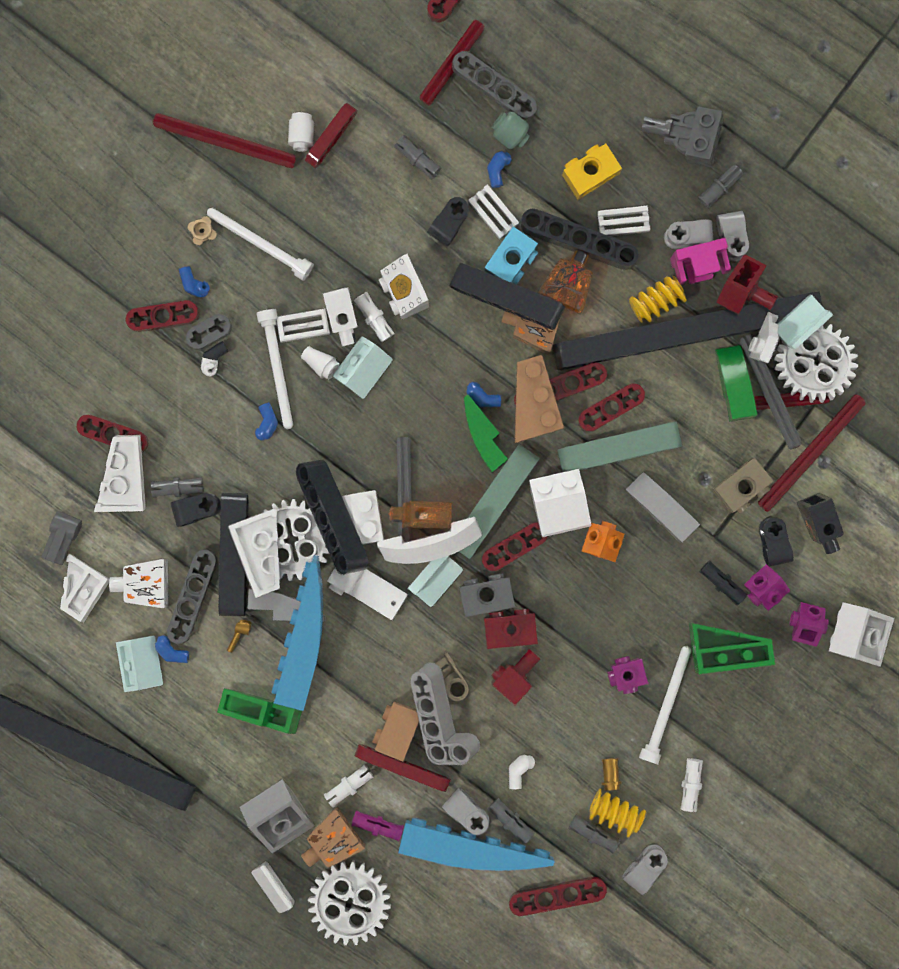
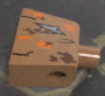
[502,311,560,355]
[301,807,365,868]

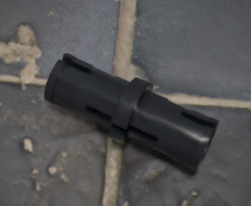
[699,560,747,606]

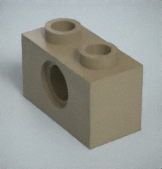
[712,457,773,514]

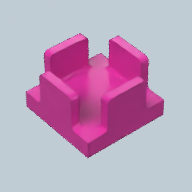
[670,238,731,285]

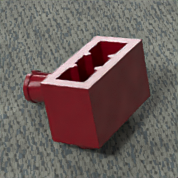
[717,254,778,314]
[484,609,538,649]
[491,649,541,705]

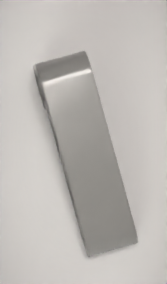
[411,663,480,765]

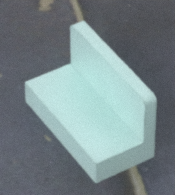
[778,295,833,349]
[333,336,392,398]
[408,556,463,607]
[116,636,163,692]

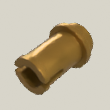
[601,758,622,790]

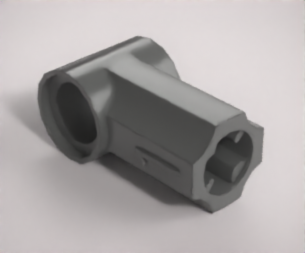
[41,511,82,565]

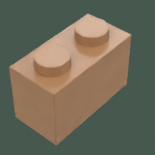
[372,701,419,761]

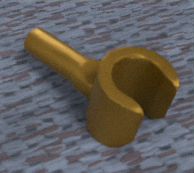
[227,620,252,653]

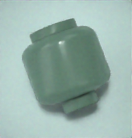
[492,111,530,149]

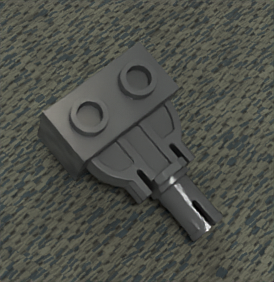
[642,106,724,168]

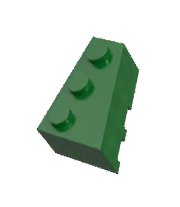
[689,623,775,674]

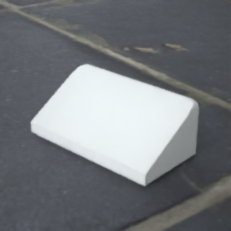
[251,861,295,913]

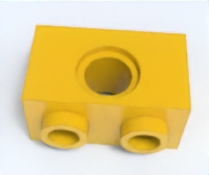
[562,144,622,200]

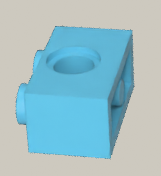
[484,227,539,285]

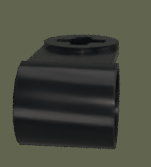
[427,197,468,247]
[170,493,221,527]
[759,518,794,567]

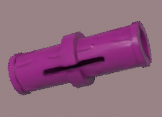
[351,810,404,842]

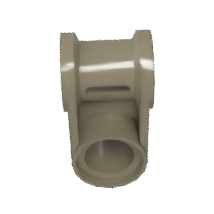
[435,652,469,701]

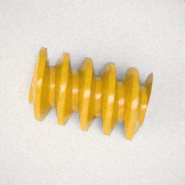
[629,276,687,323]
[589,788,646,838]

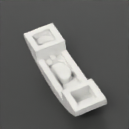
[377,517,482,564]

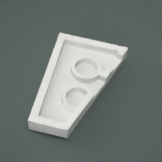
[94,435,146,512]
[228,508,280,598]

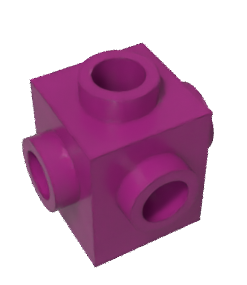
[744,564,790,611]
[789,602,829,647]
[607,656,648,694]

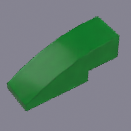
[715,345,757,422]
[464,394,508,473]
[217,688,302,734]

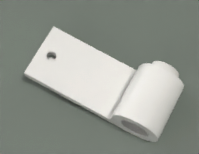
[327,568,408,620]

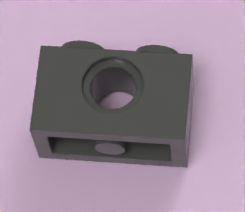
[459,573,515,617]

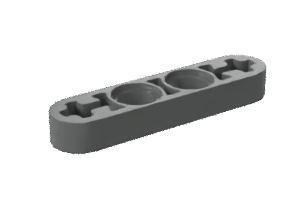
[452,51,537,120]
[167,550,217,644]

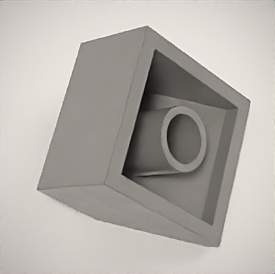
[240,779,315,853]

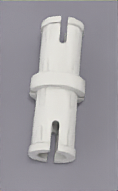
[354,292,395,343]
[680,758,703,812]
[324,764,374,808]

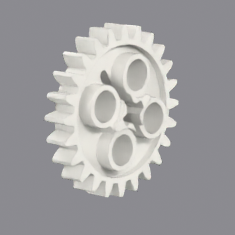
[774,324,858,403]
[263,499,329,581]
[308,860,391,945]

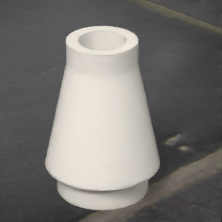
[301,346,340,380]

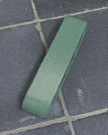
[557,421,683,473]
[458,444,540,559]

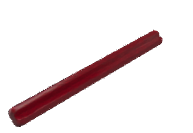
[153,113,296,169]
[758,394,866,512]

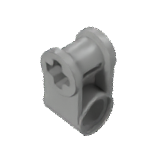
[716,211,749,262]
[664,220,713,249]
[442,787,489,835]
[622,844,668,895]

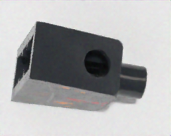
[796,493,844,554]

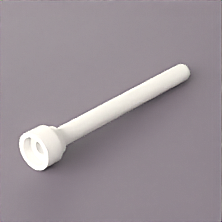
[207,208,314,281]
[257,309,293,429]
[639,646,691,765]

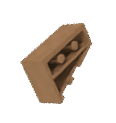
[514,355,564,444]

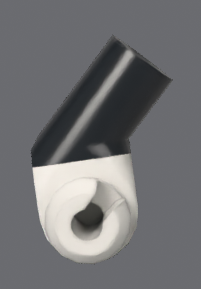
[201,341,229,376]

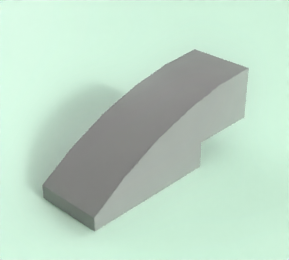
[626,472,700,543]
[248,589,326,622]

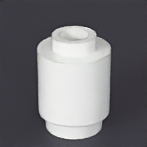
[288,112,314,151]

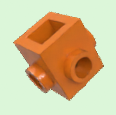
[582,521,625,562]

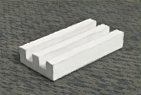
[468,184,519,240]
[597,206,650,236]
[277,309,330,343]

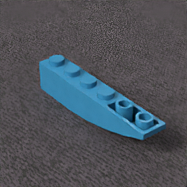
[271,555,323,711]
[398,817,555,871]

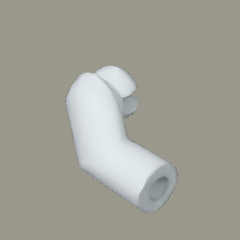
[509,755,535,789]

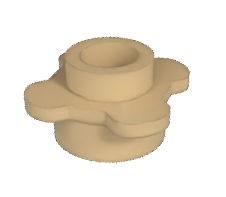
[188,216,217,245]

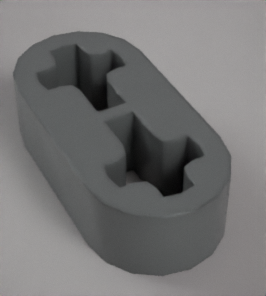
[186,314,232,350]

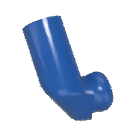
[487,151,511,188]
[179,266,210,297]
[466,382,501,407]
[255,402,278,440]
[155,635,189,663]

